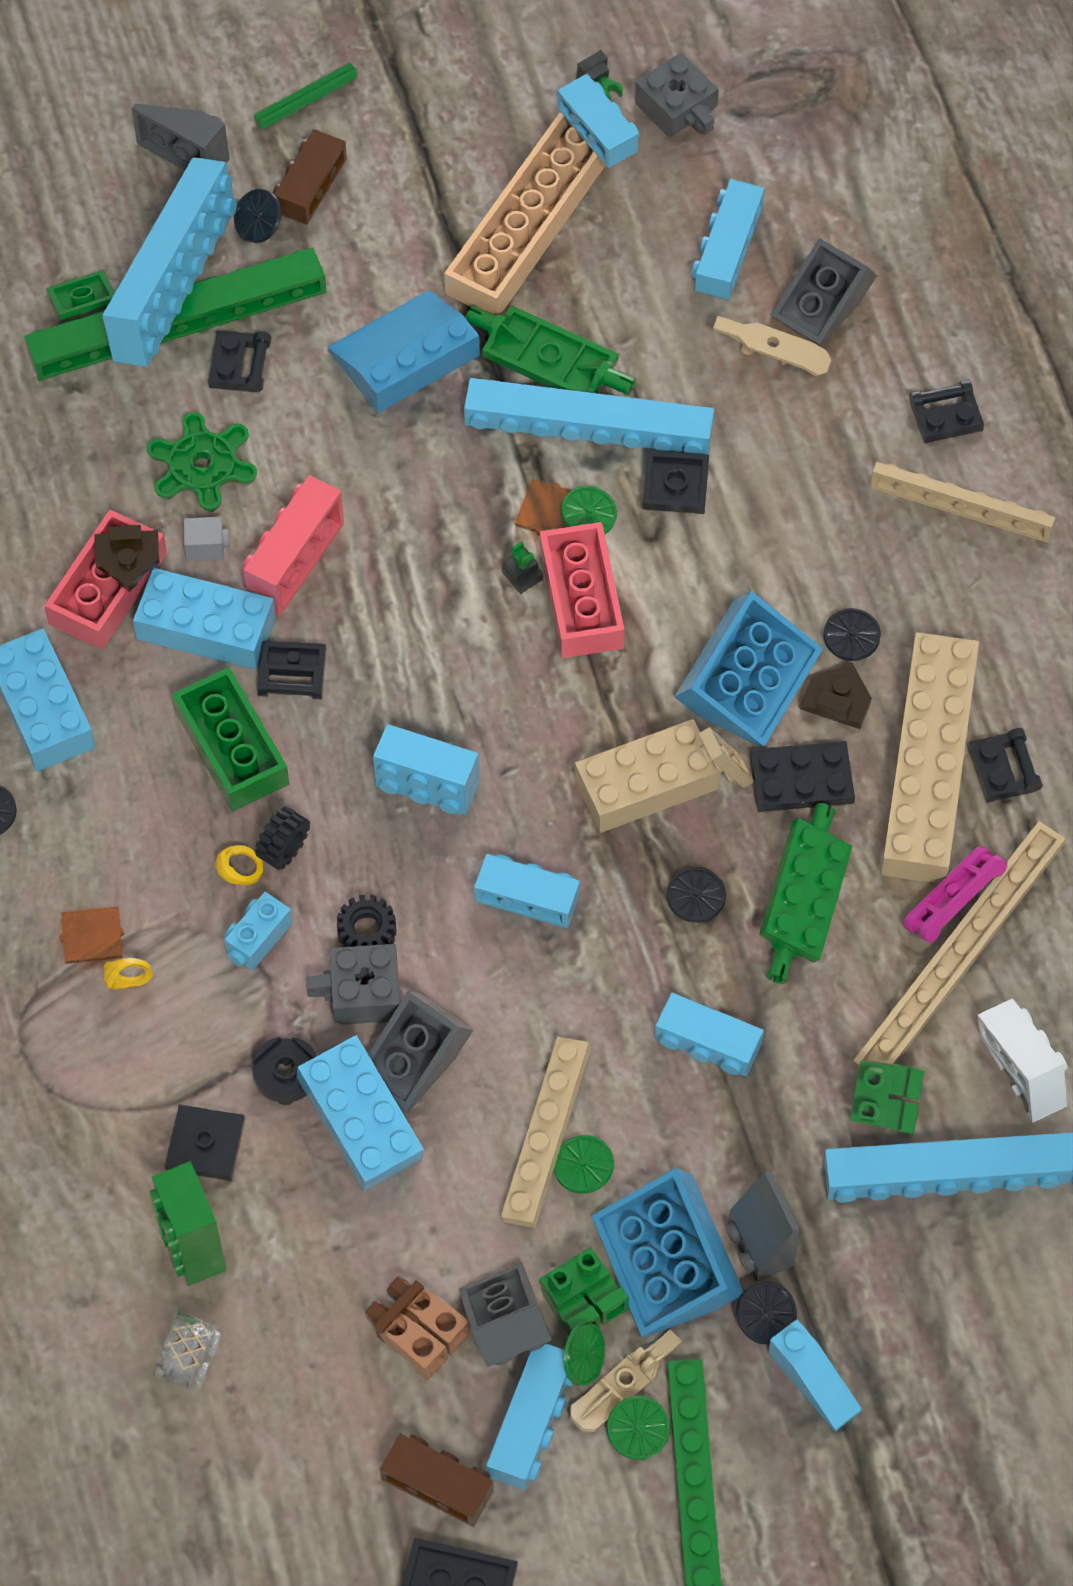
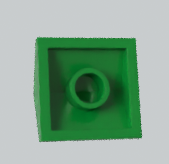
[46,270,115,320]

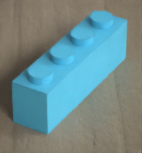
[691,179,765,300]
[486,1343,573,1491]

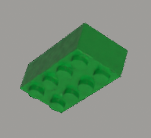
[172,667,290,812]
[149,1161,227,1286]

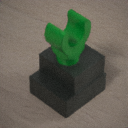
[576,50,623,101]
[502,541,543,594]

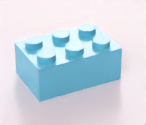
[373,724,480,815]

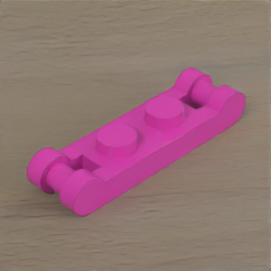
[903,846,1007,943]

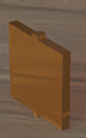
[515,479,571,536]
[60,906,124,964]

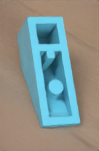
[768,1320,862,1432]

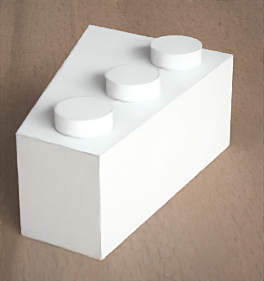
[978,998,1067,1123]

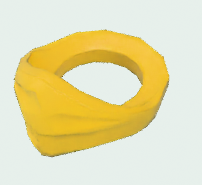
[215,845,263,886]
[103,958,153,989]

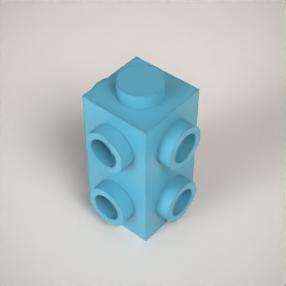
[224,892,293,971]

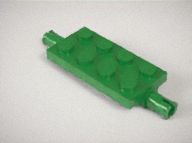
[465,305,636,396]
[759,803,852,984]

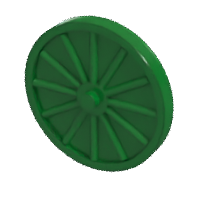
[561,486,617,535]
[554,1135,614,1194]
[564,1323,605,1386]
[607,1396,670,1460]

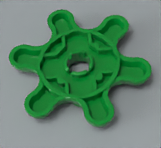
[147,412,257,512]

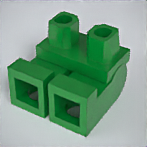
[850,1060,925,1134]
[539,1247,629,1336]

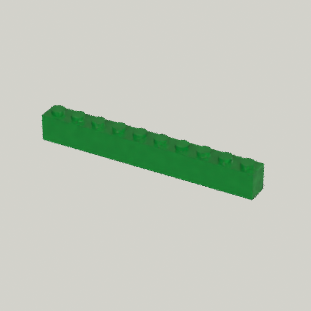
[24,247,327,381]

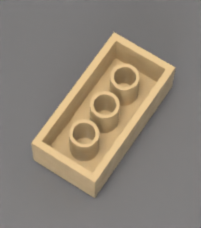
[575,719,720,834]

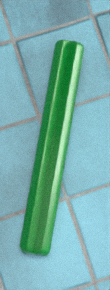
[254,63,358,129]

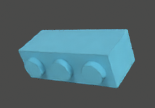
[557,74,639,168]
[474,854,580,928]
[655,993,764,1077]

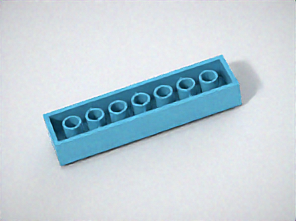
[102,157,237,367]

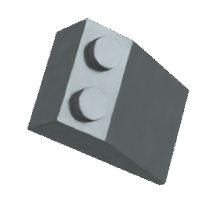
[132,104,230,170]
[771,238,877,346]
[368,991,473,1112]
[726,1170,800,1282]
[459,1263,552,1367]

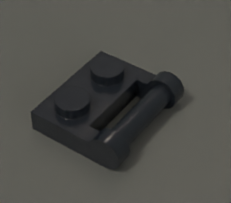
[208,331,272,392]
[909,379,984,444]
[258,641,327,700]
[968,728,1043,803]

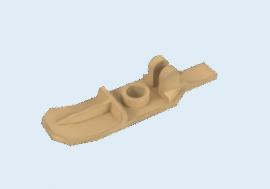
[713,316,831,376]
[570,1329,682,1432]

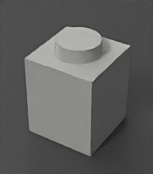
[184,517,230,561]

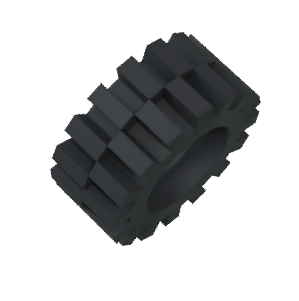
[255,806,310,870]
[336,895,397,947]

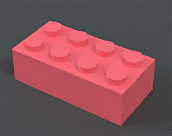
[242,475,344,617]
[44,510,167,650]
[540,522,625,658]

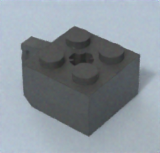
[635,52,719,136]
[306,944,400,1024]

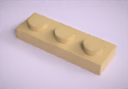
[698,727,754,788]

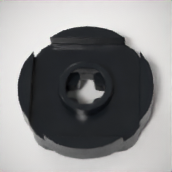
[252,1037,317,1105]

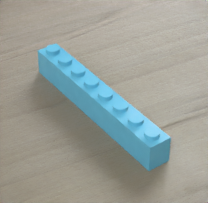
[464,378,714,455]
[823,1133,1073,1203]

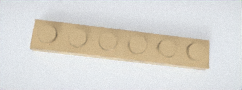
[870,462,1055,543]
[501,1037,591,1229]

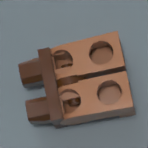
[365,1276,471,1381]

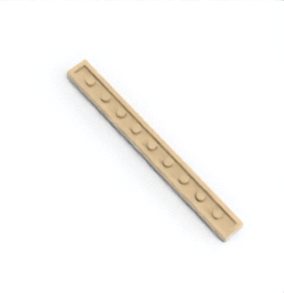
[852,821,1066,1070]

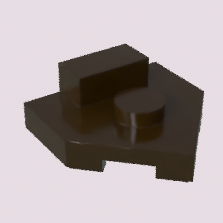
[94,525,160,592]
[800,662,872,730]

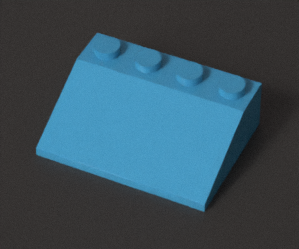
[328,290,480,413]
[674,591,823,748]
[592,1168,743,1338]

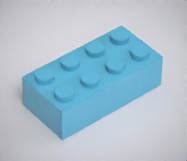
[133,568,276,670]
[0,628,96,772]
[297,1035,424,1192]

